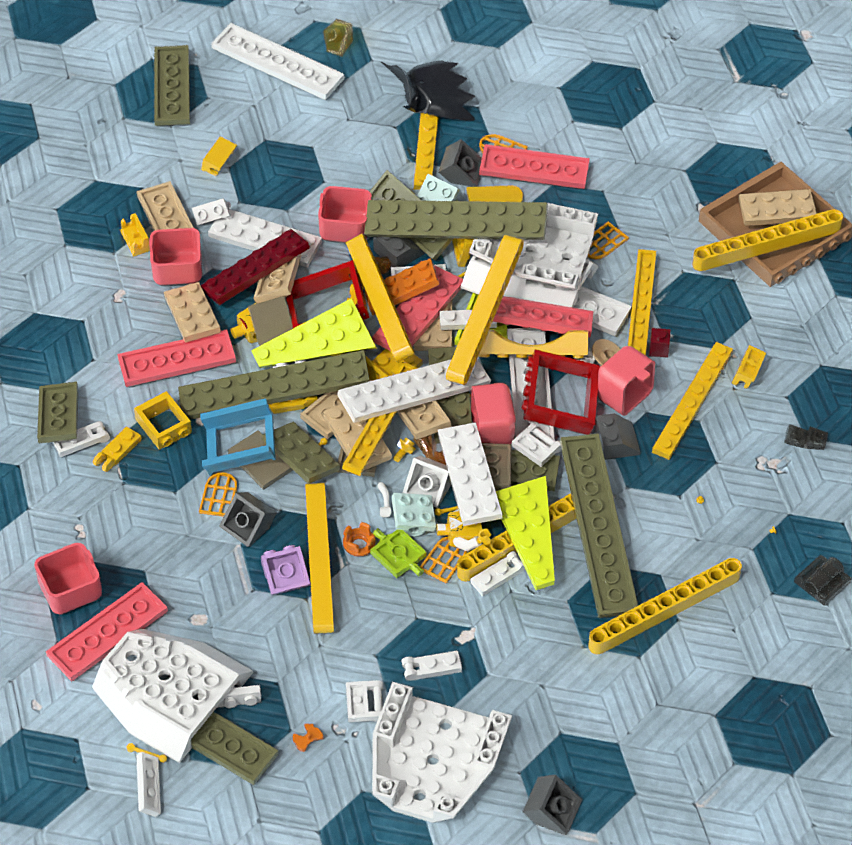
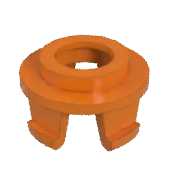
[343,522,376,556]

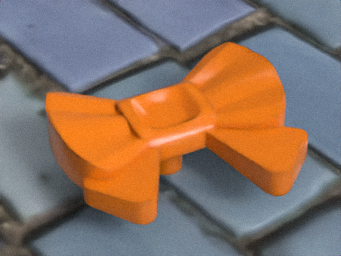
[293,724,324,752]

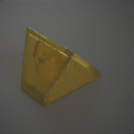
[323,18,353,56]

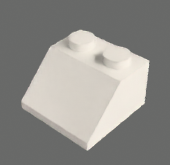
[402,456,451,508]

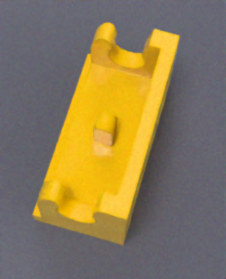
[201,136,237,176]
[120,213,150,257]
[731,345,766,388]

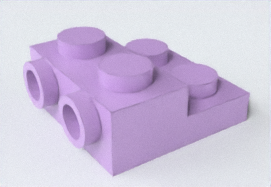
[261,545,310,596]

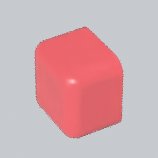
[318,186,372,243]
[149,228,202,285]
[598,346,655,416]
[471,383,516,444]
[34,543,102,614]

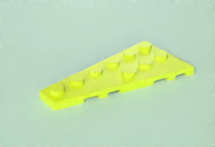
[251,298,377,368]
[496,476,555,590]

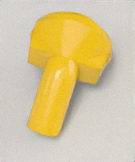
[393,437,416,462]

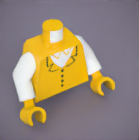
[436,509,491,552]

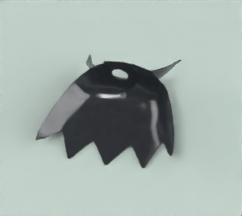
[381,60,475,121]

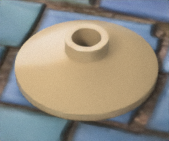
[592,339,620,366]

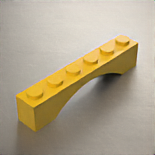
[478,330,588,358]

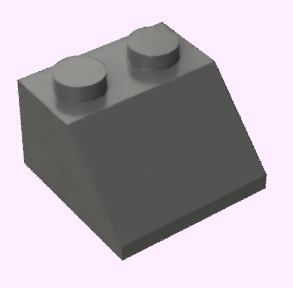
[438,139,482,187]
[373,237,425,267]
[594,413,641,460]
[219,492,277,547]
[523,775,582,835]

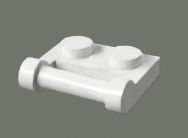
[512,423,561,467]
[346,680,383,722]

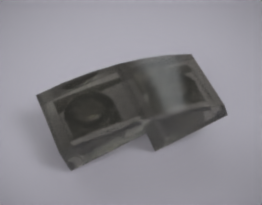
[784,424,828,450]

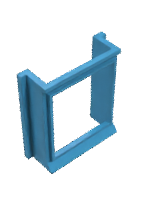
[200,398,276,476]

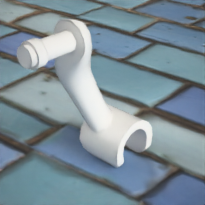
[378,482,391,517]

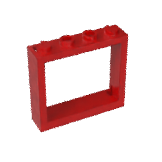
[286,260,370,328]
[521,349,600,435]

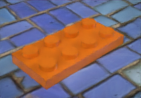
[364,258,440,315]

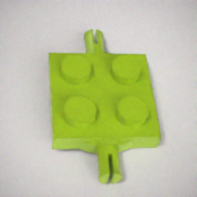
[370,528,426,578]

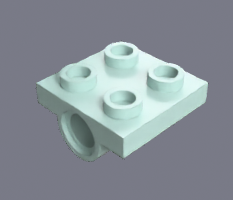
[417,174,460,201]
[392,493,436,537]

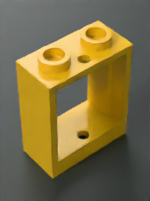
[134,391,192,450]

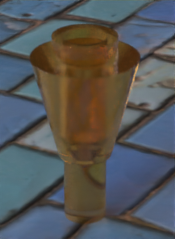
[374,256,391,274]
[413,434,435,461]

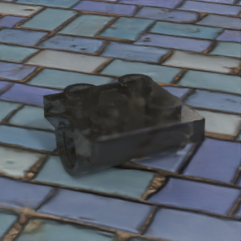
[794,555,852,606]

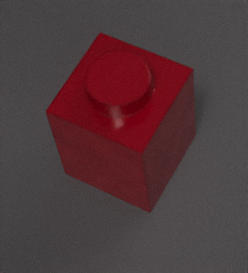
[649,328,671,358]

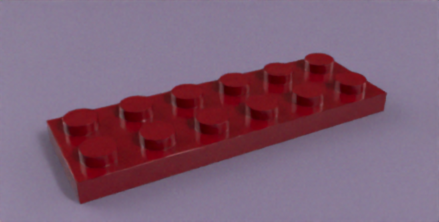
[201,229,310,305]

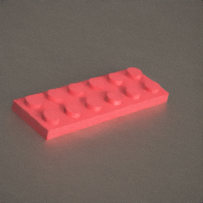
[479,144,590,189]
[372,265,463,351]
[493,296,593,338]
[117,330,236,387]
[46,582,168,682]

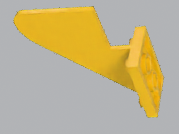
[452,185,523,267]

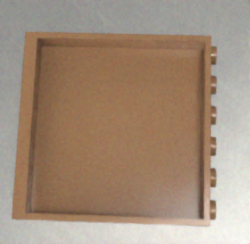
[699,162,852,287]

